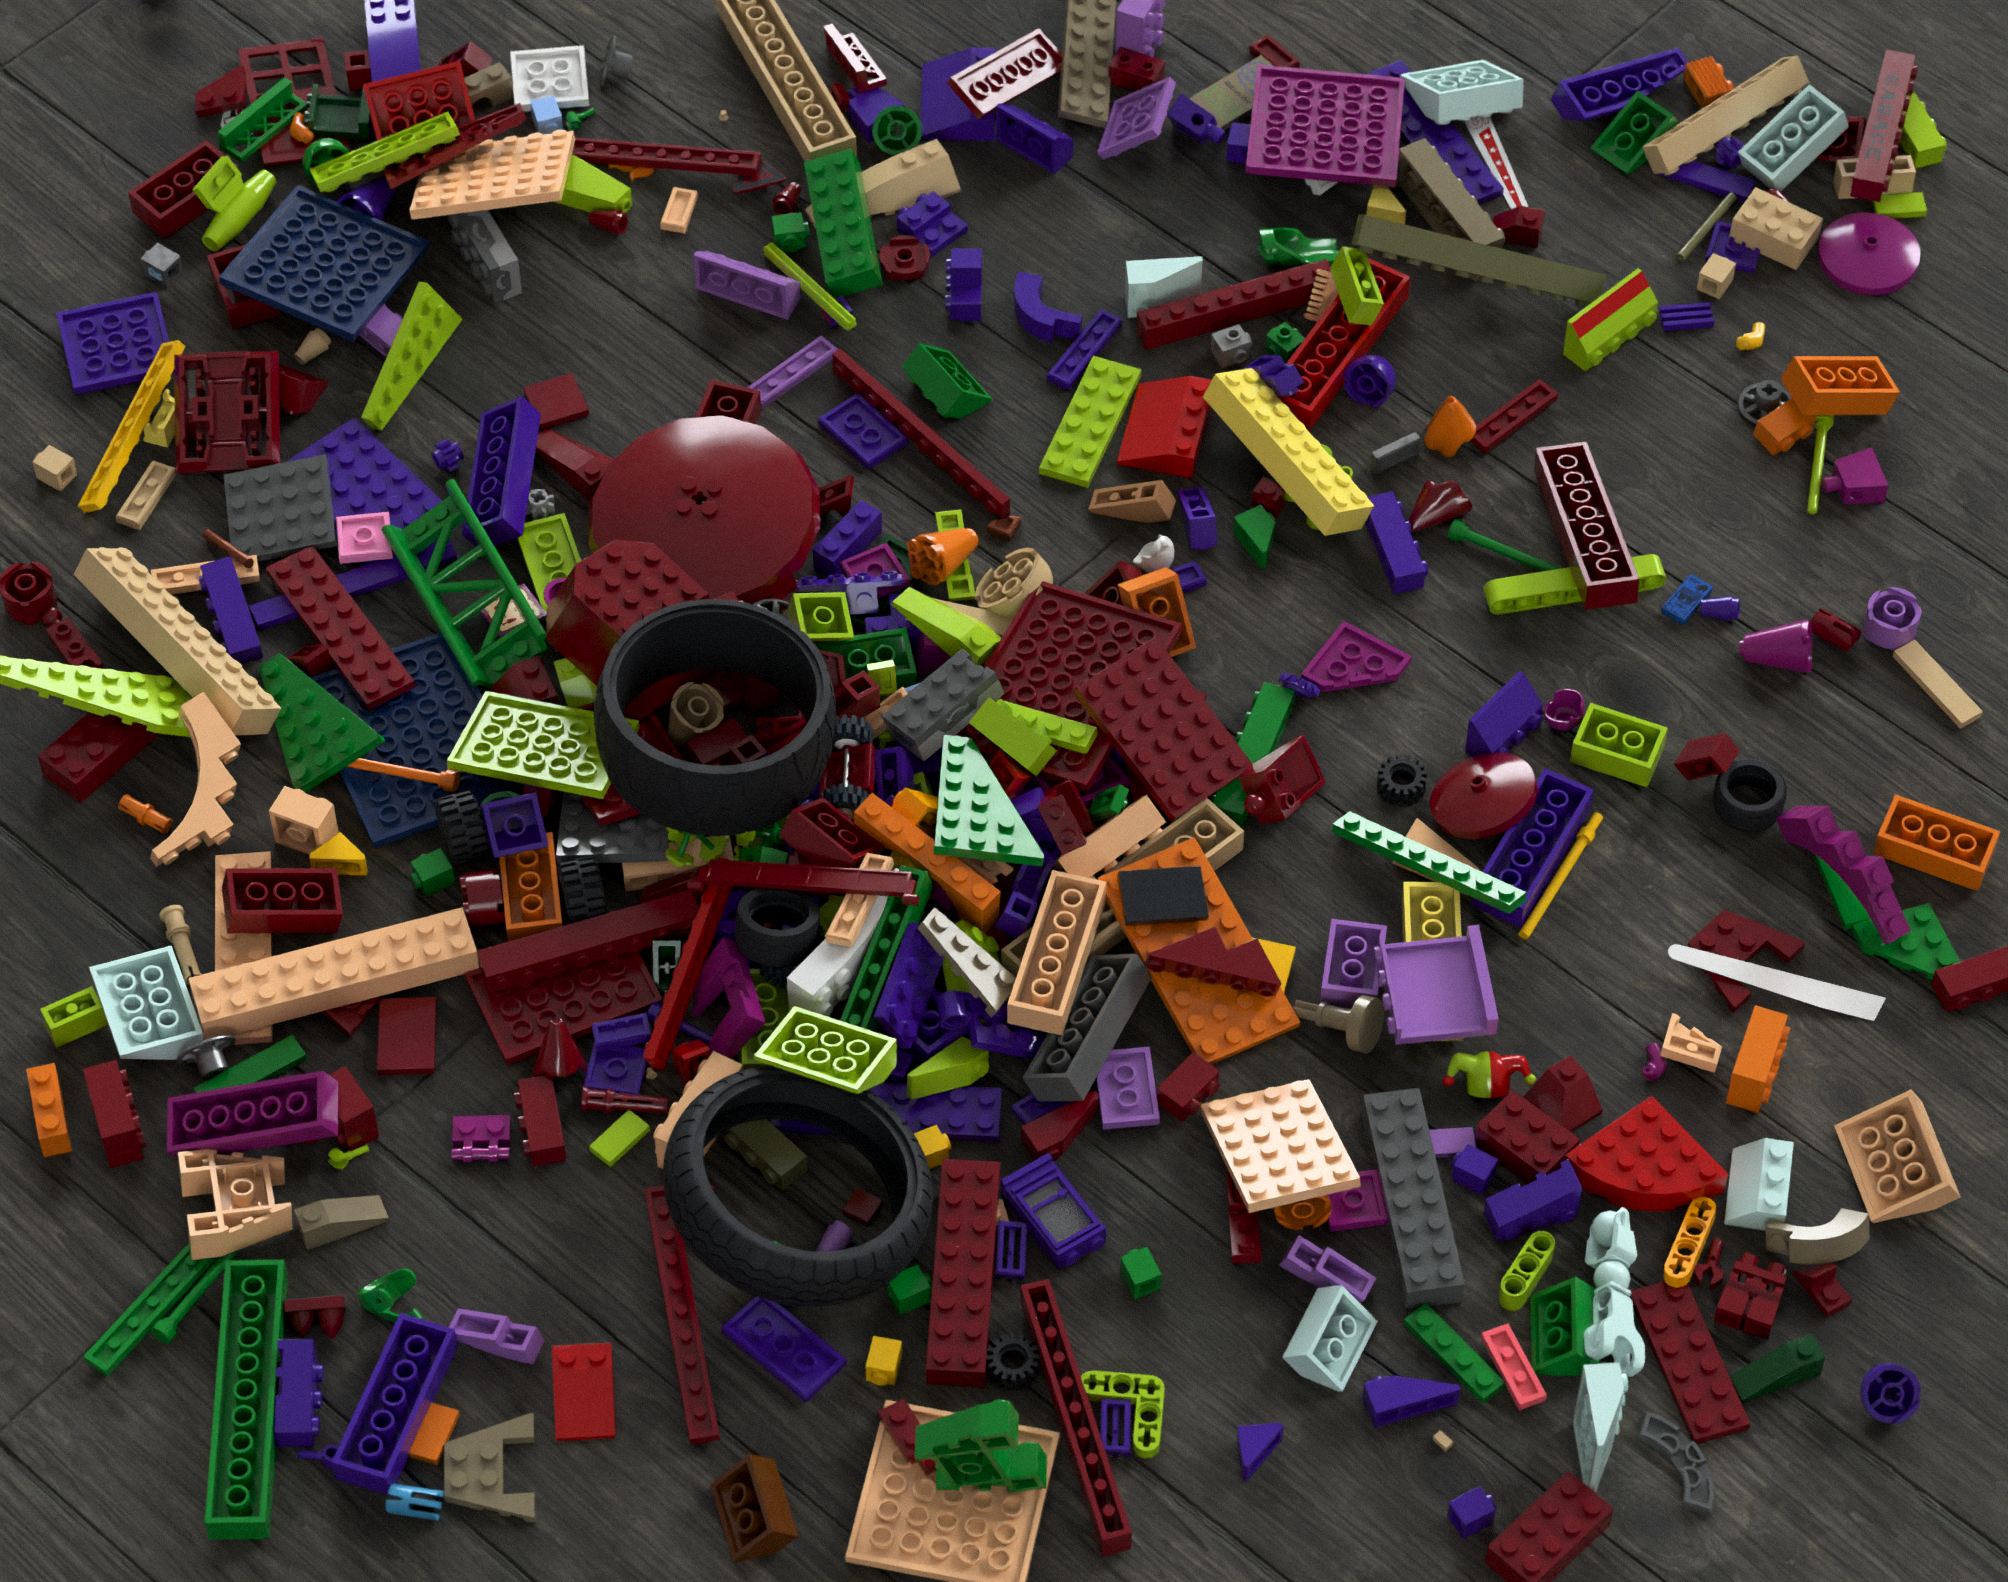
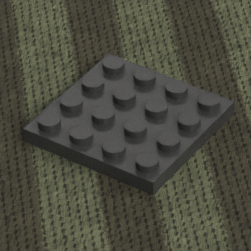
[224,454,338,562]
[556,791,669,864]

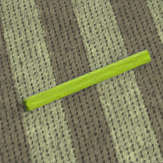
[763,243,857,331]

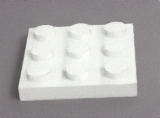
[510,45,589,111]

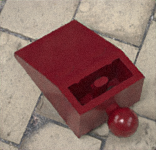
[1238,734,1326,825]

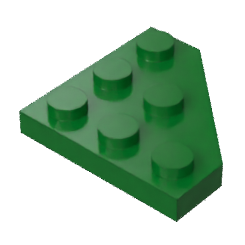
[1851,903,1960,981]

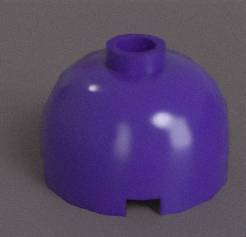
[1344,355,1396,407]
[1860,1363,1921,1423]

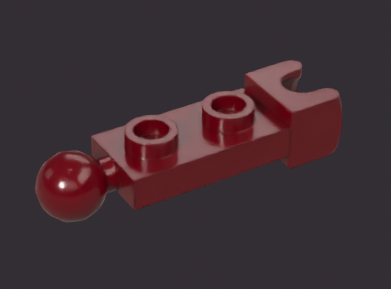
[41,607,104,669]

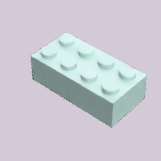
[1738,84,1849,191]

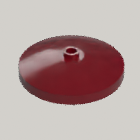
[1429,753,1538,840]

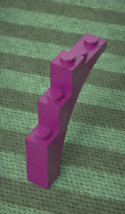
[1776,805,1911,944]

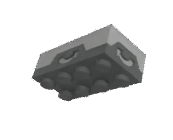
[448,210,522,304]
[882,649,1004,761]

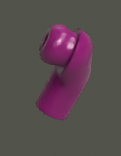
[1642,1043,1667,1081]

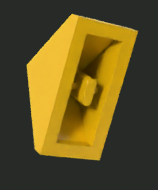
[309,832,368,875]

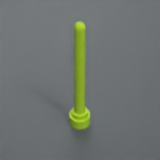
[1807,415,1834,515]

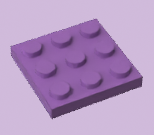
[1097,77,1176,160]

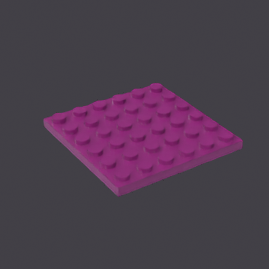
[1246,65,1405,187]

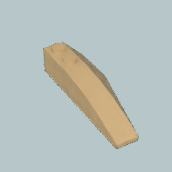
[805,139,961,228]

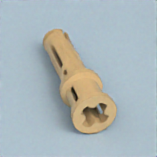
[159,905,202,985]

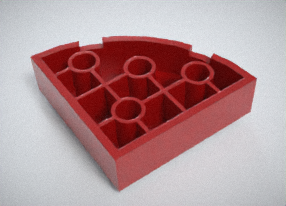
[1564,1096,1728,1212]

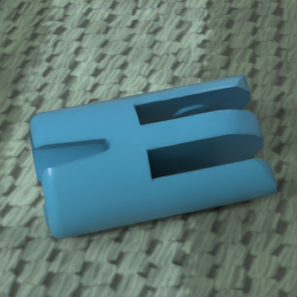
[386,1484,444,1521]

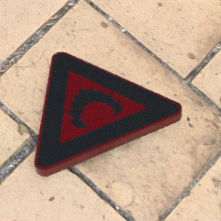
[733,159,786,195]

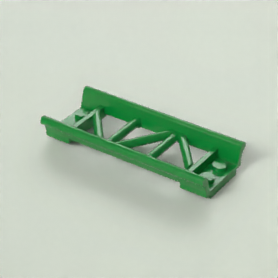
[381,479,548,689]

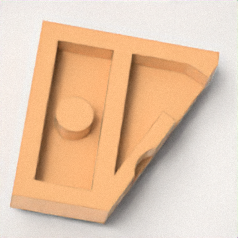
[1660,1013,1722,1073]

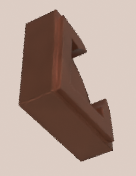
[986,516,1022,542]

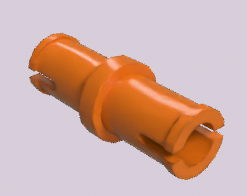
[118,794,173,835]

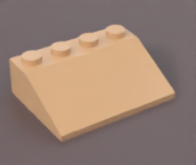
[1834,1089,1961,1223]

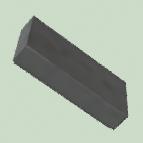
[1370,432,1420,475]

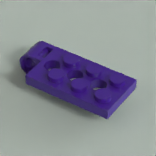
[937,991,1048,1059]

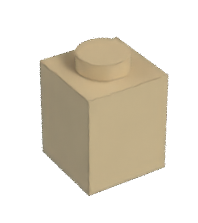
[1697,253,1736,299]
[32,445,77,491]

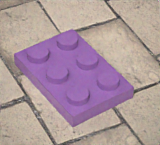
[1096,1047,1160,1130]

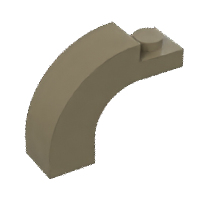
[1766,1208,1869,1264]

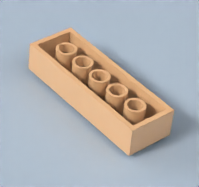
[1007,870,1106,1036]

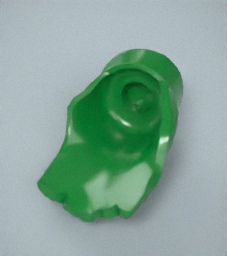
[1258,228,1339,268]

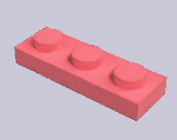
[1481,1323,1547,1411]

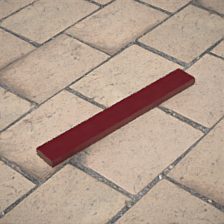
[572,138,762,176]

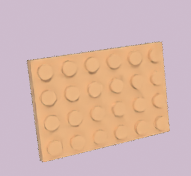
[1201,1079,1361,1213]

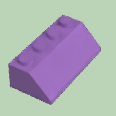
[694,251,801,320]

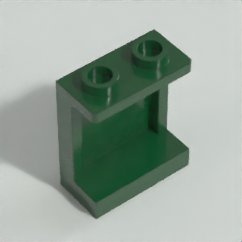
[304,85,372,140]

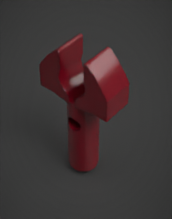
[1693,1238,1725,1290]

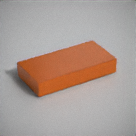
[409,1402,460,1465]

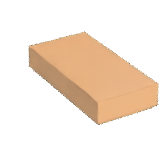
[660,187,698,233]

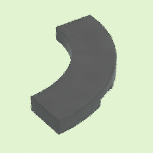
[1638,1411,1714,1516]

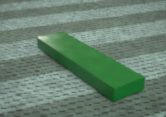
[1812,853,1870,930]
[193,1035,307,1093]

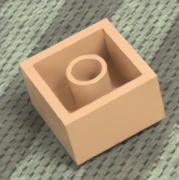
[269,786,339,855]

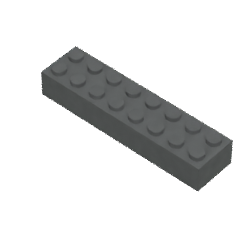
[1361,1088,1465,1310]

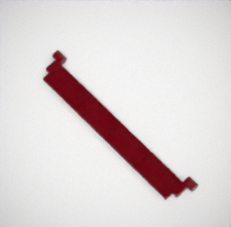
[687,859,919,906]

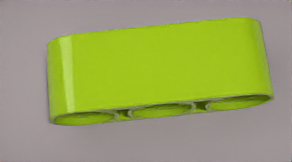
[1498,1231,1555,1311]

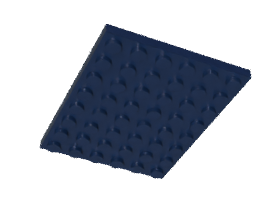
[311,632,524,849]

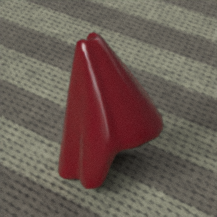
[1409,480,1473,532]
[532,1018,587,1077]

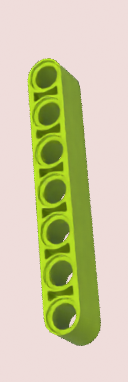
[1483,554,1667,615]

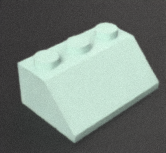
[1724,1138,1794,1231]
[1282,1285,1378,1392]

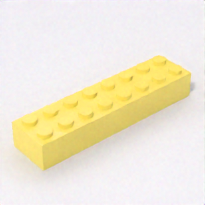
[1203,368,1374,536]

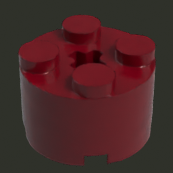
[0,561,58,626]
[460,869,506,928]

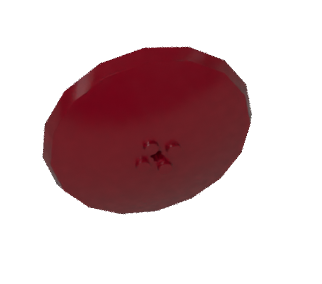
[588,416,820,604]

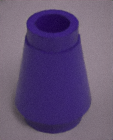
[1700,596,1740,622]

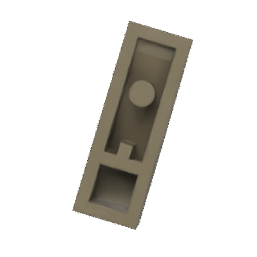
[294,1195,389,1250]

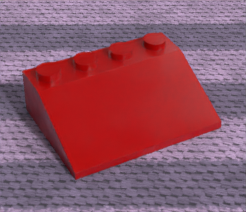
[363,61,475,141]
[1117,376,1212,478]

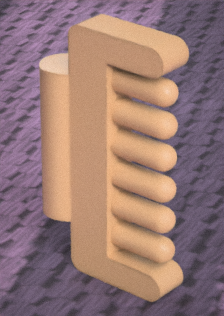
[1304,269,1339,322]

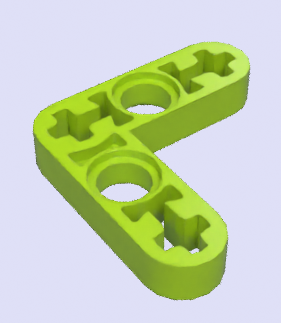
[1081,1371,1164,1458]

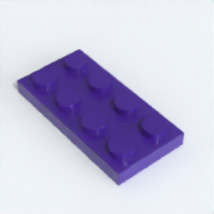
[874,923,944,1049]

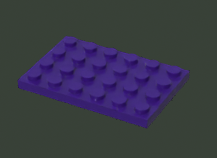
[286,418,442,565]

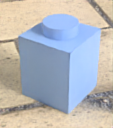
[530,95,563,135]

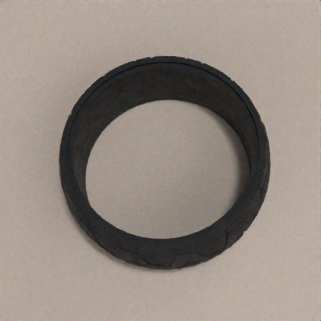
[594,599,836,836]

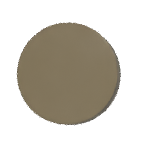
[1292,995,1384,1053]

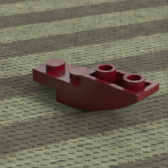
[1226,1166,1261,1263]

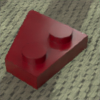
[195,66,246,118]

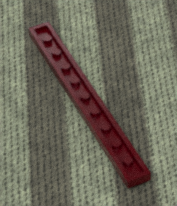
[832,349,1010,519]
[644,1185,720,1445]

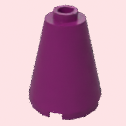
[1739,620,1812,673]

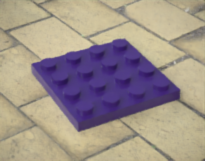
[56,292,174,395]

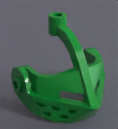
[357,1268,423,1323]

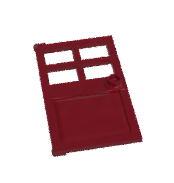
[238,37,351,167]

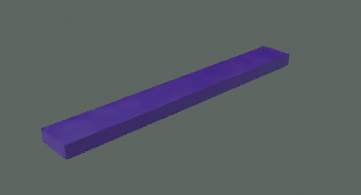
[249,540,458,631]

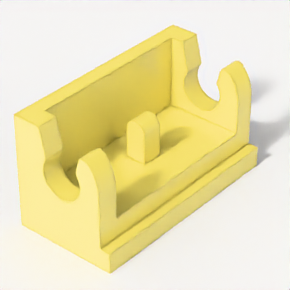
[143,389,175,448]

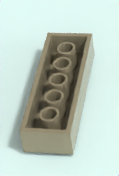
[1396,138,1505,282]

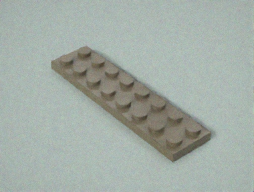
[1058,0,1116,128]

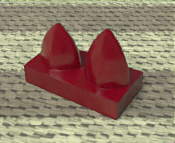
[284,1295,346,1339]

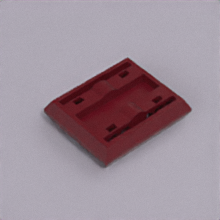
[174,351,281,474]

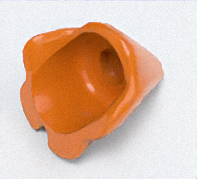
[1424,396,1476,458]

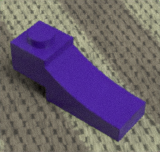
[1243,355,1304,397]

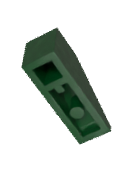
[1729,1334,1825,1403]

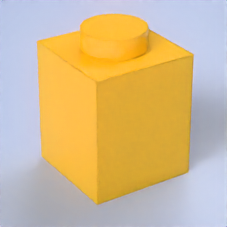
[914,1125,951,1169]
[866,1336,902,1386]

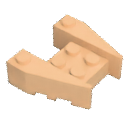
[178,1149,293,1260]

